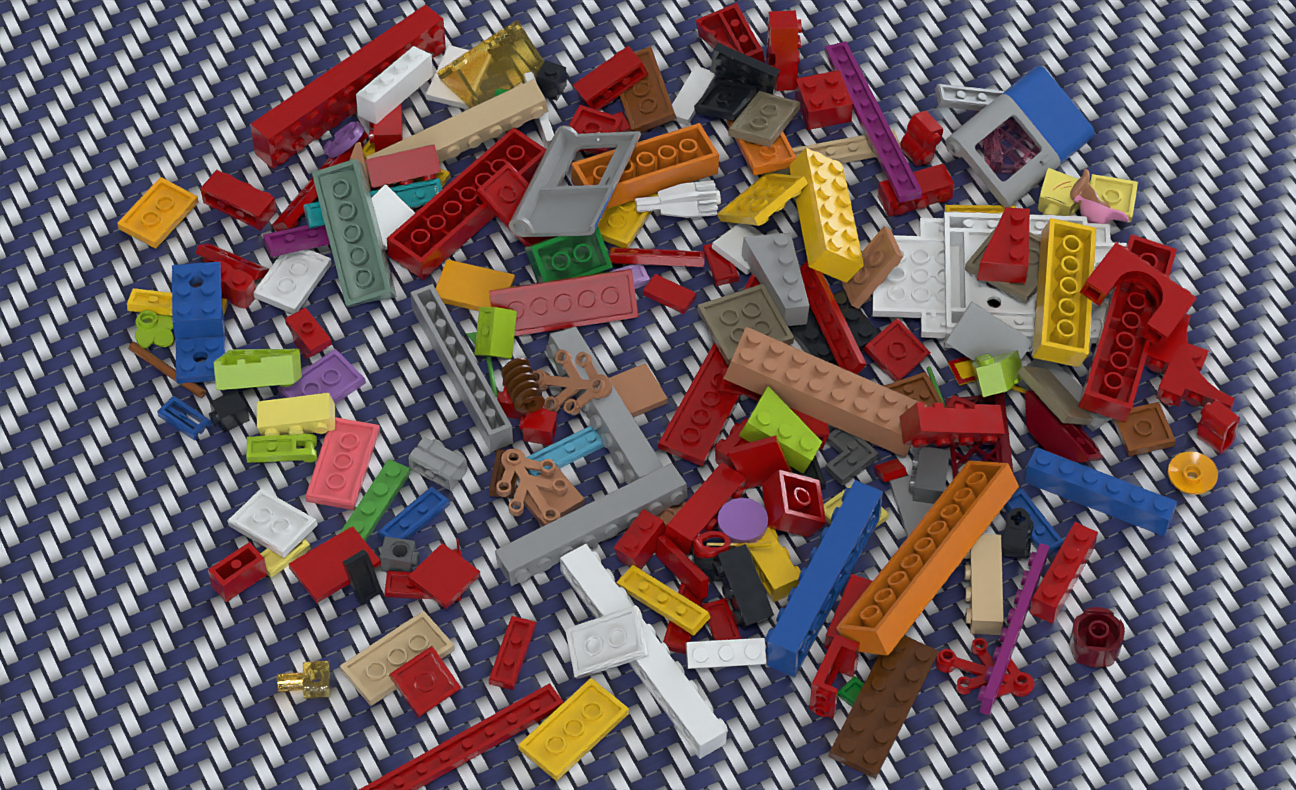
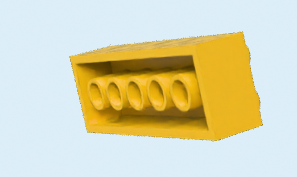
[789,148,864,283]
[1032,218,1097,367]

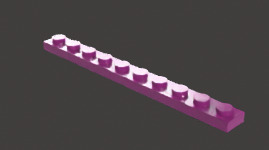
[825,41,922,203]

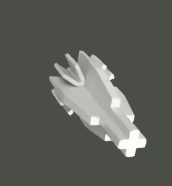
[635,180,721,218]

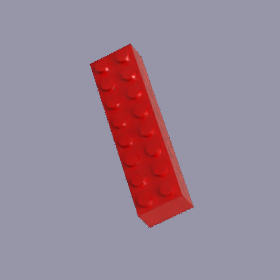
[386,127,547,280]
[1078,234,1177,422]

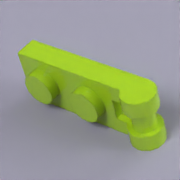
[246,434,317,463]

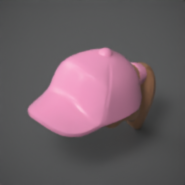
[1070,169,1129,224]

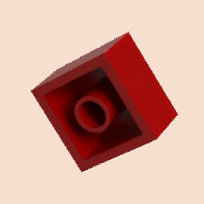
[795,70,853,130]
[762,470,826,537]

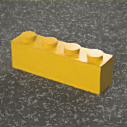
[748,526,801,603]

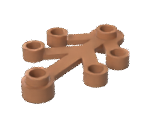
[533,349,612,415]
[496,449,568,527]

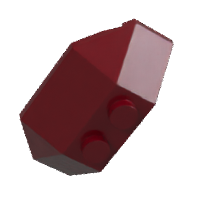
[1025,390,1103,462]

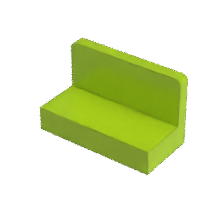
[474,307,517,359]

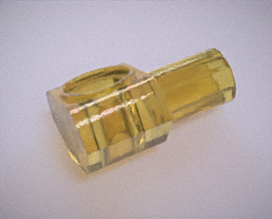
[277,661,331,698]

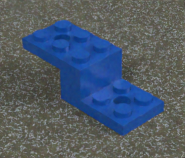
[172,262,225,384]

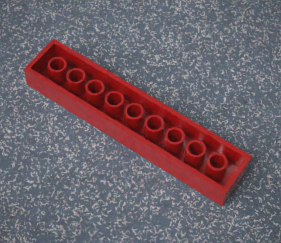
[250,4,446,169]

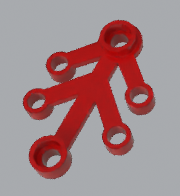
[936,638,1035,698]

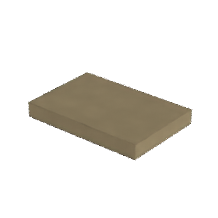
[728,91,800,147]
[1017,366,1094,425]

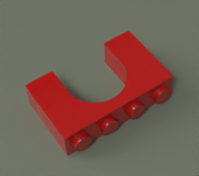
[1079,242,1197,348]

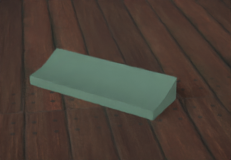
[312,159,397,308]

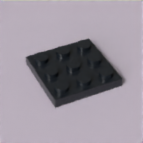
[788,289,879,364]

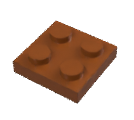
[1112,402,1176,457]

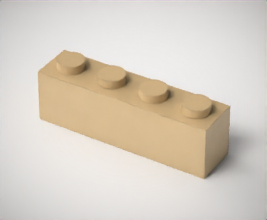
[964,534,1003,635]

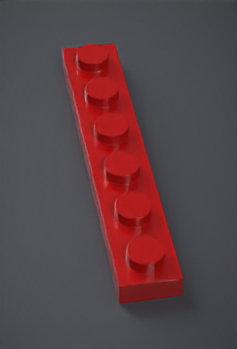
[271,131,368,232]
[800,260,867,375]

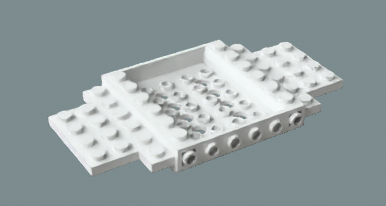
[873,212,1127,353]

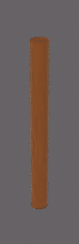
[128,342,206,398]

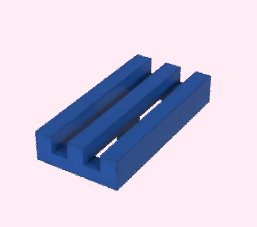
[157,395,211,441]

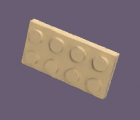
[340,611,455,706]

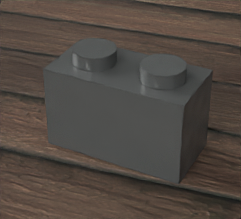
[909,447,950,504]

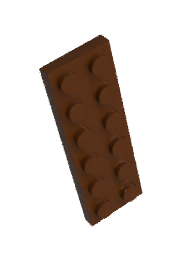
[828,635,939,779]

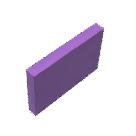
[277,349,366,404]

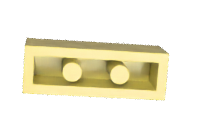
[257,393,335,436]

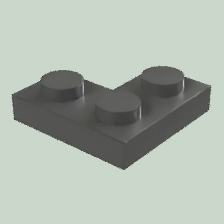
[825,428,879,486]

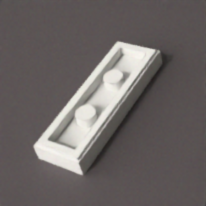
[672,66,716,125]

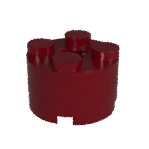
[1069,607,1125,667]

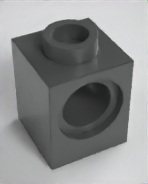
[380,537,420,572]

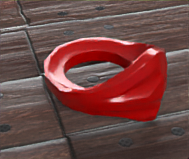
[693,531,731,558]

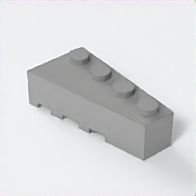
[742,232,809,326]

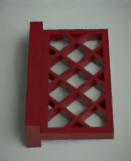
[945,392,1013,479]

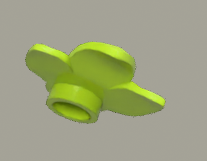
[135,310,174,349]

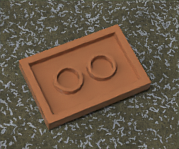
[841,226,903,309]

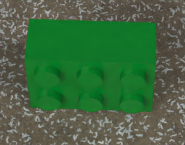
[525,225,613,283]

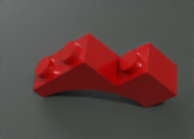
[497,379,558,446]

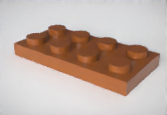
[620,46,677,133]

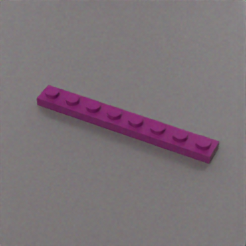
[978,543,1050,715]

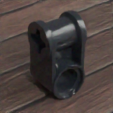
[1001,508,1034,559]

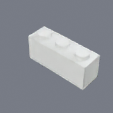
[685,638,766,669]

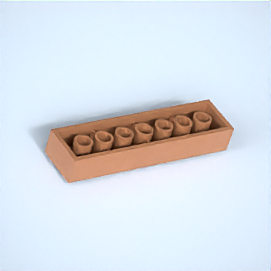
[723,327,927,457]

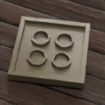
[965,228,1041,303]
[697,284,794,365]

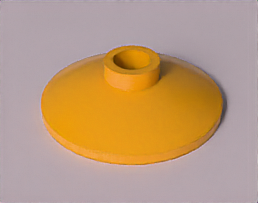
[1168,452,1218,495]

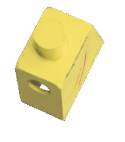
[1038,168,1090,216]

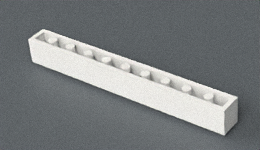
[560,544,728,759]

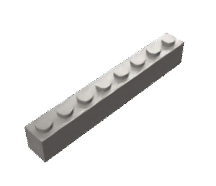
[410,284,513,452]
[546,327,664,484]
[495,463,688,586]

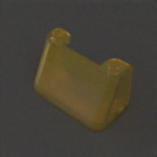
[436,20,544,108]

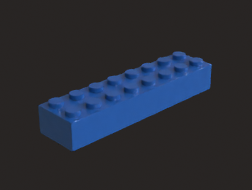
[765,480,883,678]

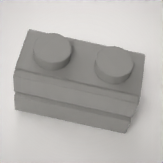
[408,437,467,491]

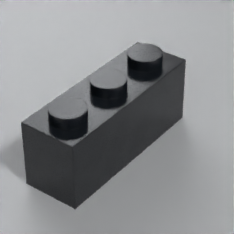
[712,544,774,630]

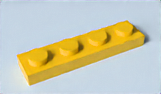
[127,288,227,316]
[616,565,710,635]

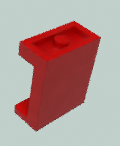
[809,634,860,719]

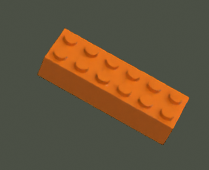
[571,123,719,209]

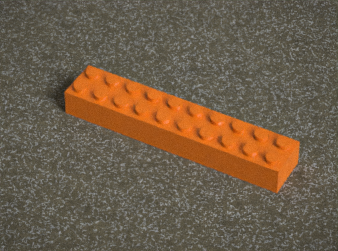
[836,461,1019,655]

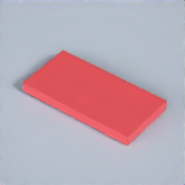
[305,417,380,510]

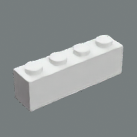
[356,46,433,124]

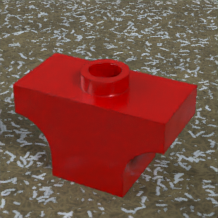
[285,307,332,360]

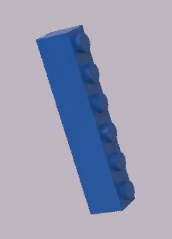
[1024,447,1177,537]

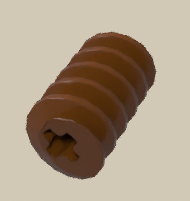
[501,357,545,413]

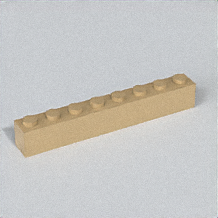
[366,79,549,187]

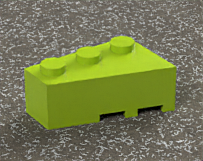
[214,349,302,390]
[971,350,1023,397]
[739,386,822,473]

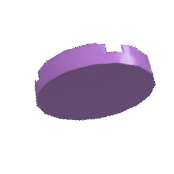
[324,121,364,158]
[718,498,768,543]

